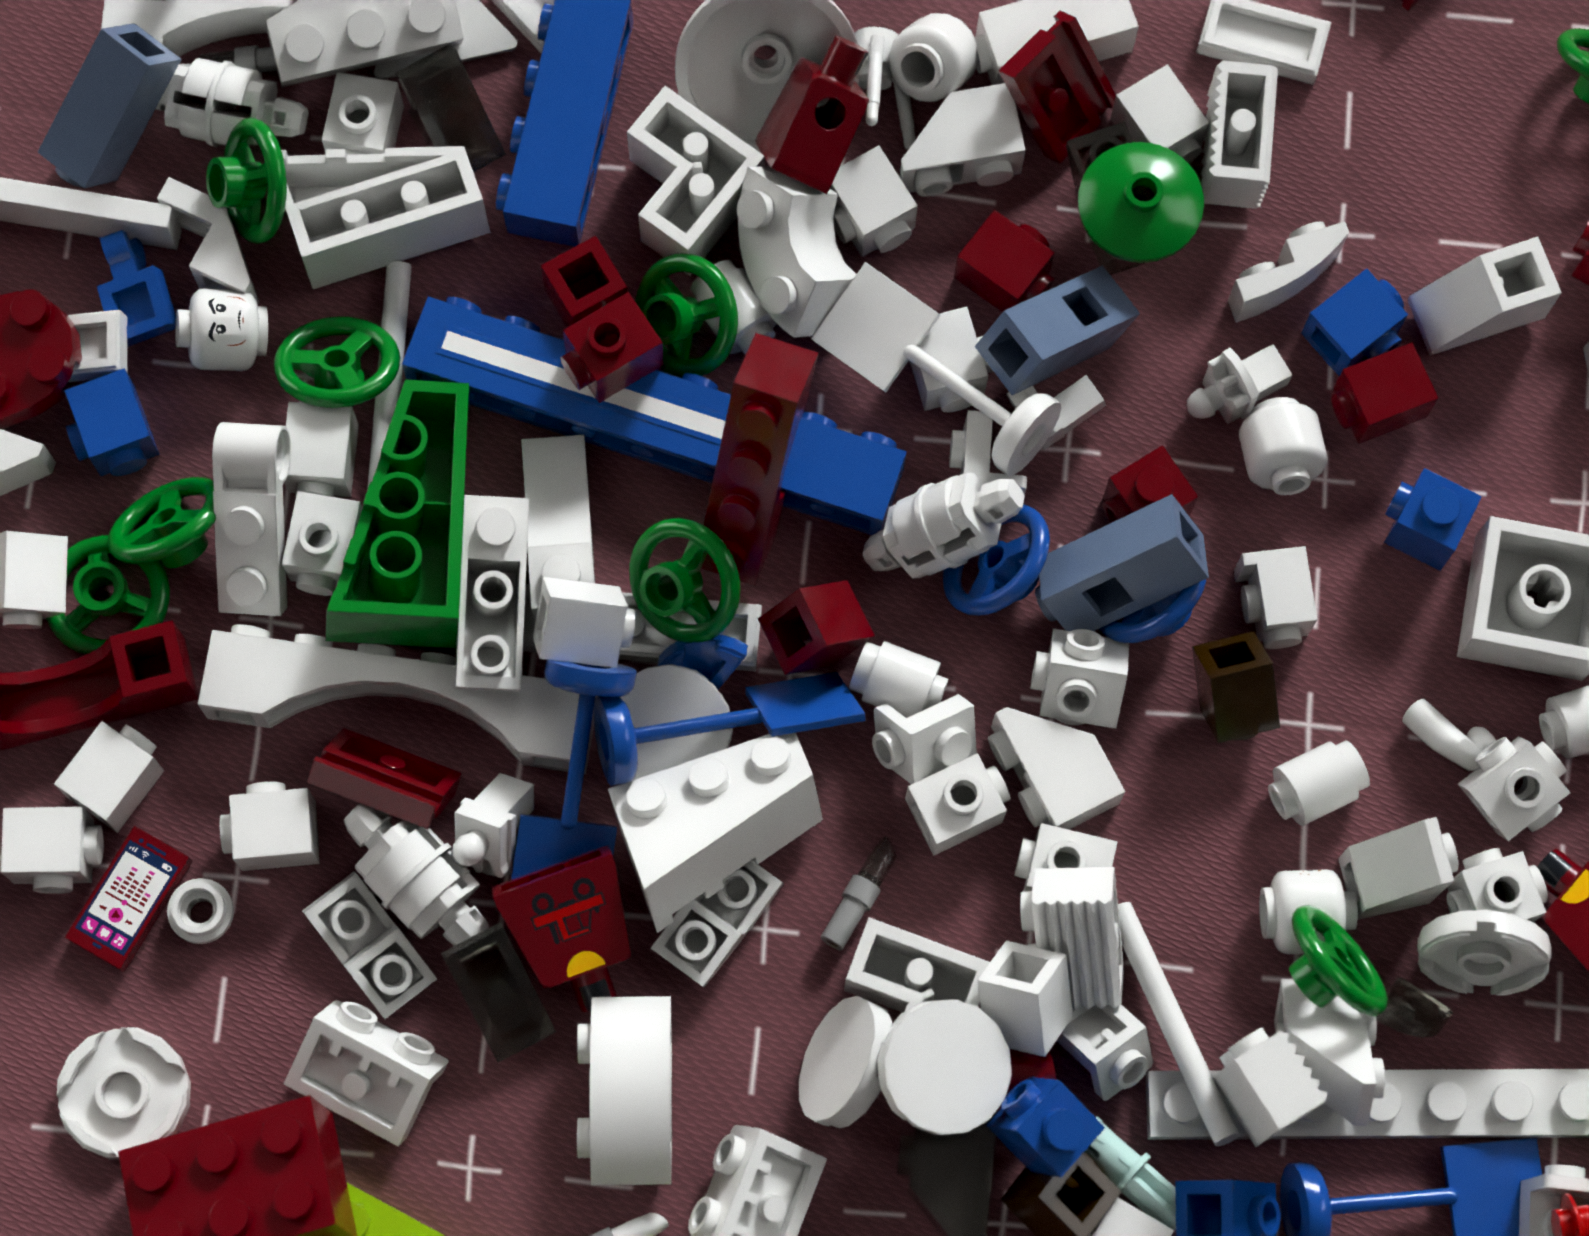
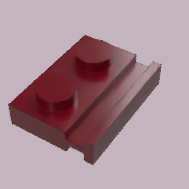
[998,10,1116,163]
[307,728,462,829]

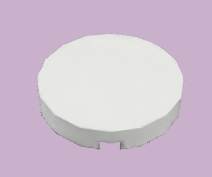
[621,664,733,781]
[1417,910,1552,996]
[799,996,893,1128]
[877,999,1012,1135]
[57,1027,191,1160]

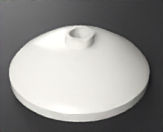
[675,0,861,155]

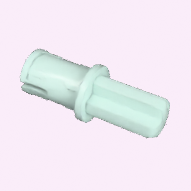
[1084,1116,1176,1230]

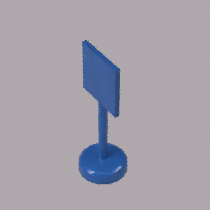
[511,660,637,880]
[593,672,865,787]
[1280,1138,1542,1236]

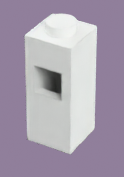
[974,0,1139,85]

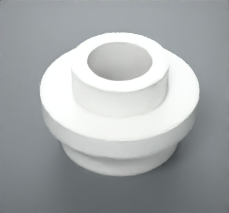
[167,878,234,944]

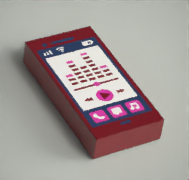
[65,826,193,973]

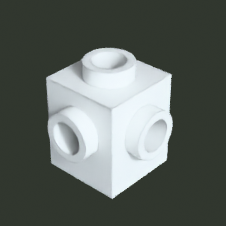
[1030,628,1129,729]
[1458,736,1570,841]
[1447,848,1548,922]

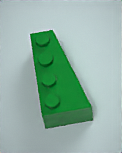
[326,379,469,648]

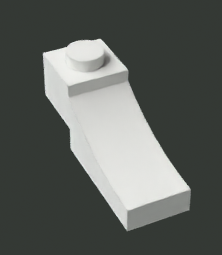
[101,0,296,57]
[521,435,595,622]

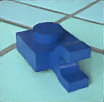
[97,230,176,347]

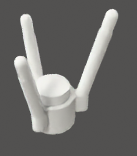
[855,27,916,151]

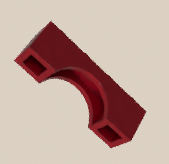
[701,333,818,586]
[0,620,199,751]

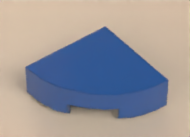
[657,634,748,690]

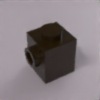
[1192,631,1280,743]
[1000,1152,1122,1236]

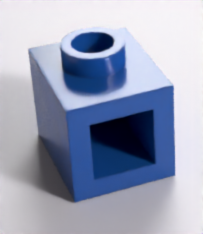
[1301,268,1408,376]
[64,368,160,476]
[1384,468,1482,571]
[986,1077,1105,1178]
[1175,1180,1281,1236]

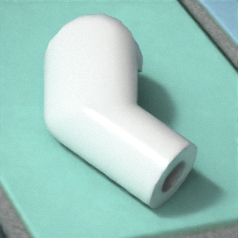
[1402,699,1496,771]

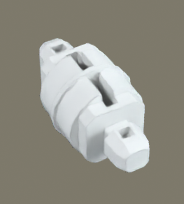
[156,58,309,147]
[863,472,1025,579]
[344,803,491,953]

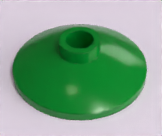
[1078,142,1204,263]

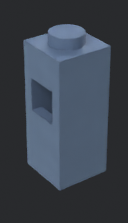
[38,23,182,189]
[974,265,1140,395]
[1035,494,1209,631]

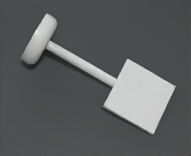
[811,262,1062,476]

